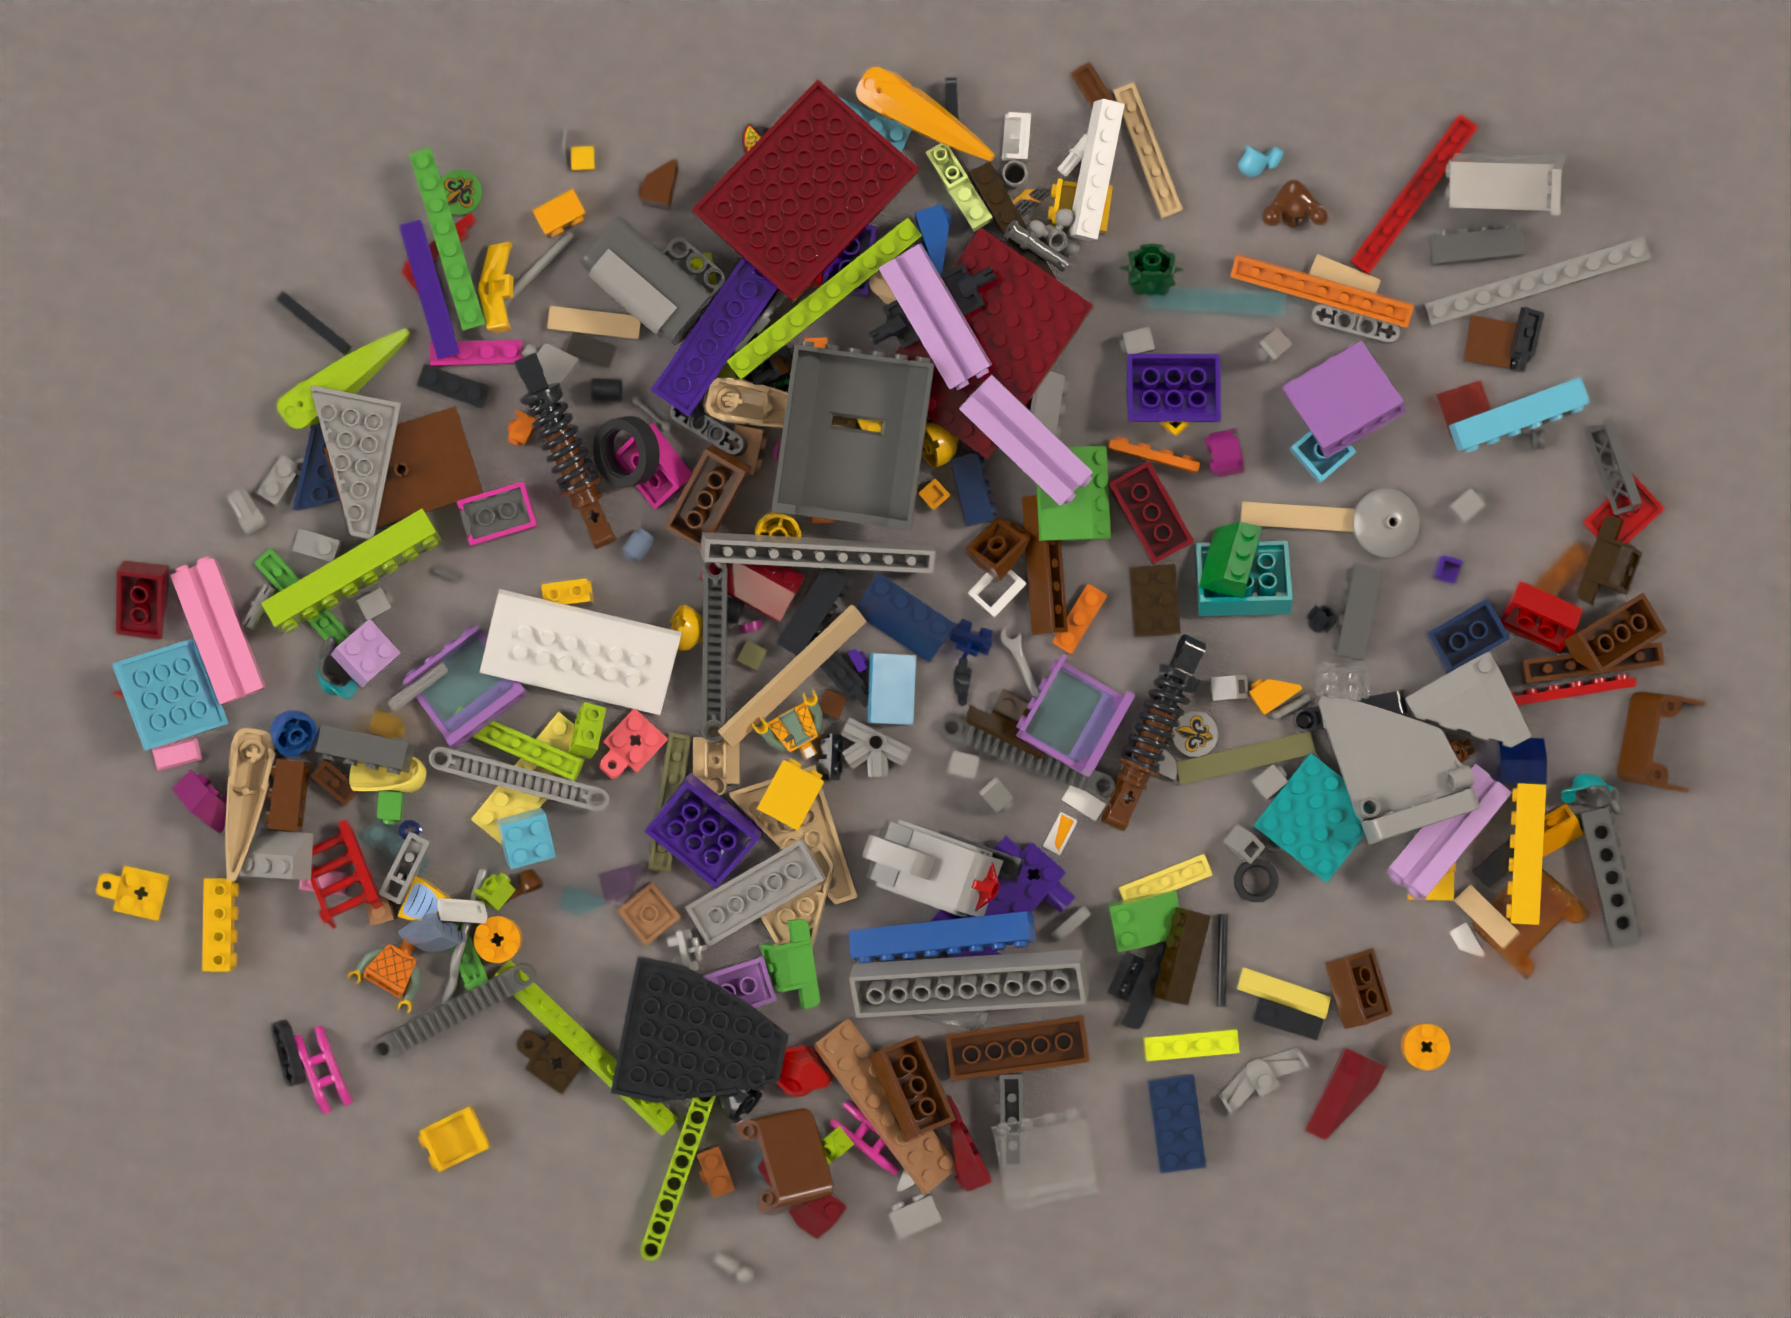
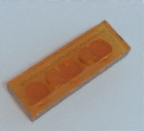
[1532,541,1590,596]

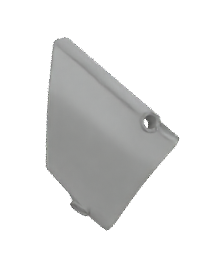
[1318,693,1480,845]

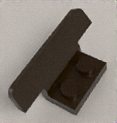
[1576,516,1643,606]
[965,688,1052,759]

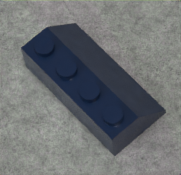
[856,573,956,663]

